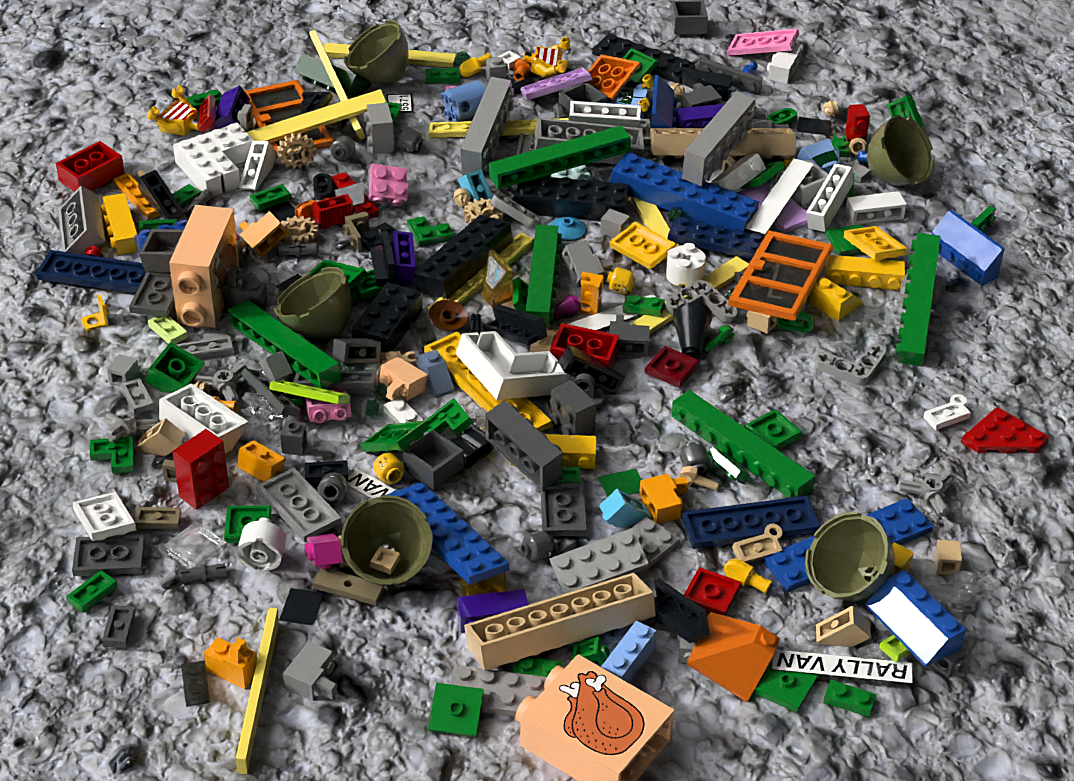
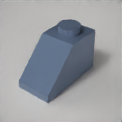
[418,350,454,398]

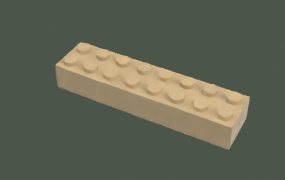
[650,128,796,158]
[464,573,656,671]

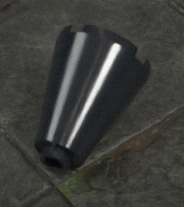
[673,303,712,358]

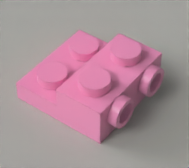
[368,163,408,206]
[305,390,352,424]

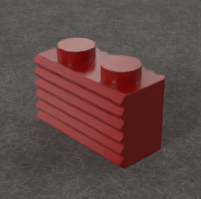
[845,104,871,144]
[312,194,354,229]

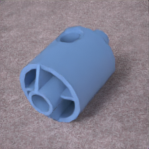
[440,80,486,122]

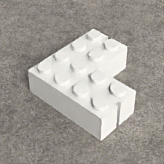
[173,123,254,196]
[456,331,570,400]

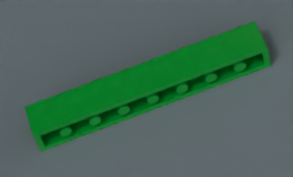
[489,126,631,190]
[526,224,562,329]
[895,232,941,366]
[228,300,342,389]
[671,390,815,498]

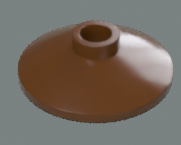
[429,300,468,331]

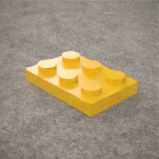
[609,222,676,270]
[844,226,907,261]

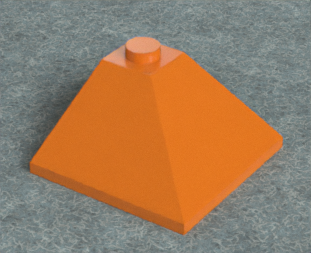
[586,54,641,101]
[687,612,780,702]

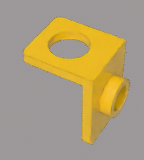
[81,294,110,331]

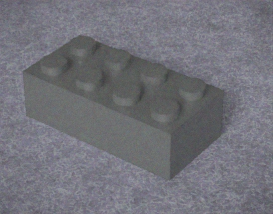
[485,400,562,492]

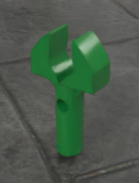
[703,325,735,354]

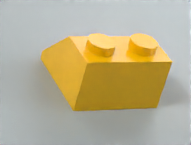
[808,277,863,321]

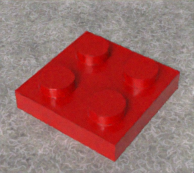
[684,567,741,616]

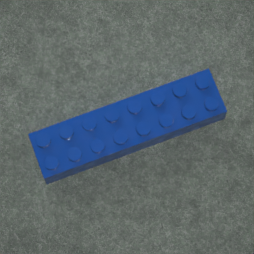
[610,152,759,232]

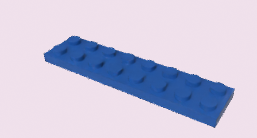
[386,482,510,585]
[763,498,933,592]

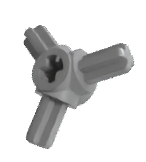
[194,363,247,402]
[103,413,156,443]
[899,471,954,517]

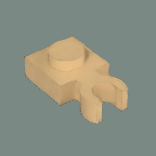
[380,351,416,367]

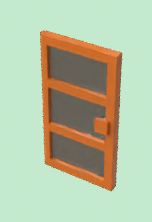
[245,80,334,159]
[728,230,834,321]

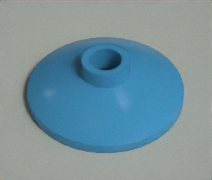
[550,217,586,241]

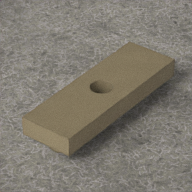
[312,569,385,606]

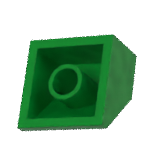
[145,341,205,392]

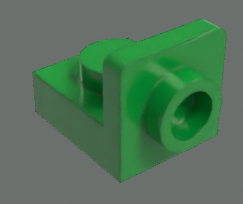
[571,636,610,667]

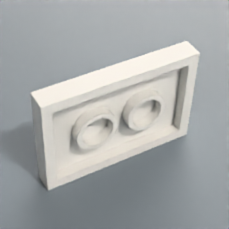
[73,492,136,541]

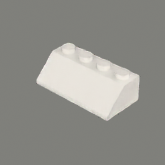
[159,384,248,453]

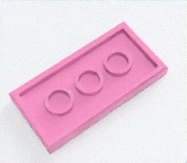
[727,29,799,56]

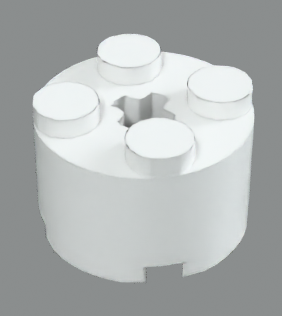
[666,243,706,287]
[237,518,287,571]

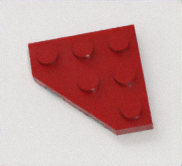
[961,407,1049,453]

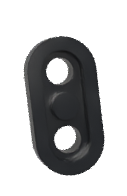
[313,173,332,201]

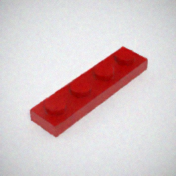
[198,94,216,133]
[331,172,379,219]

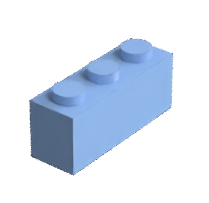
[601,621,656,683]

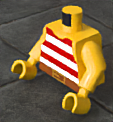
[523,37,570,79]
[147,85,200,136]

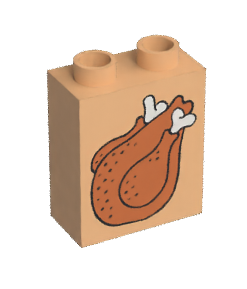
[169,205,240,328]
[515,654,674,781]

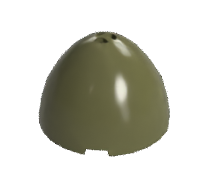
[344,20,409,84]
[867,115,935,186]
[274,267,352,340]
[341,495,433,586]
[805,512,895,602]

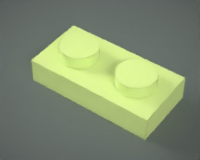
[148,316,188,344]

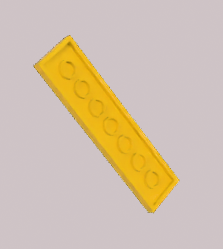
[424,332,552,432]

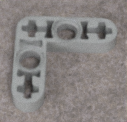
[491,186,541,229]
[665,280,738,323]
[814,344,886,385]

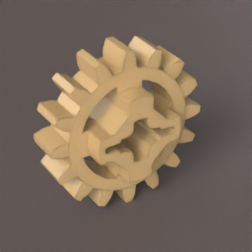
[277,133,316,170]
[464,198,503,223]
[280,216,319,244]

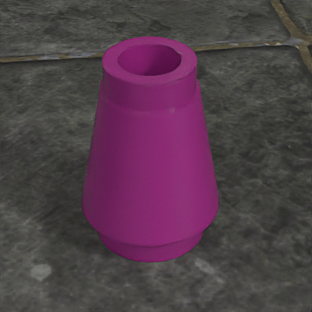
[554,295,581,318]

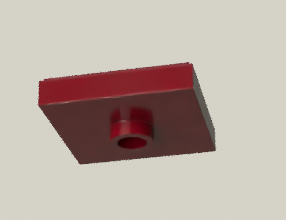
[645,346,700,388]

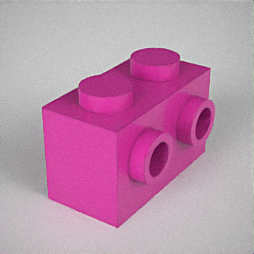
[304,534,343,569]

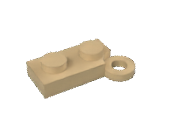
[732,523,783,564]

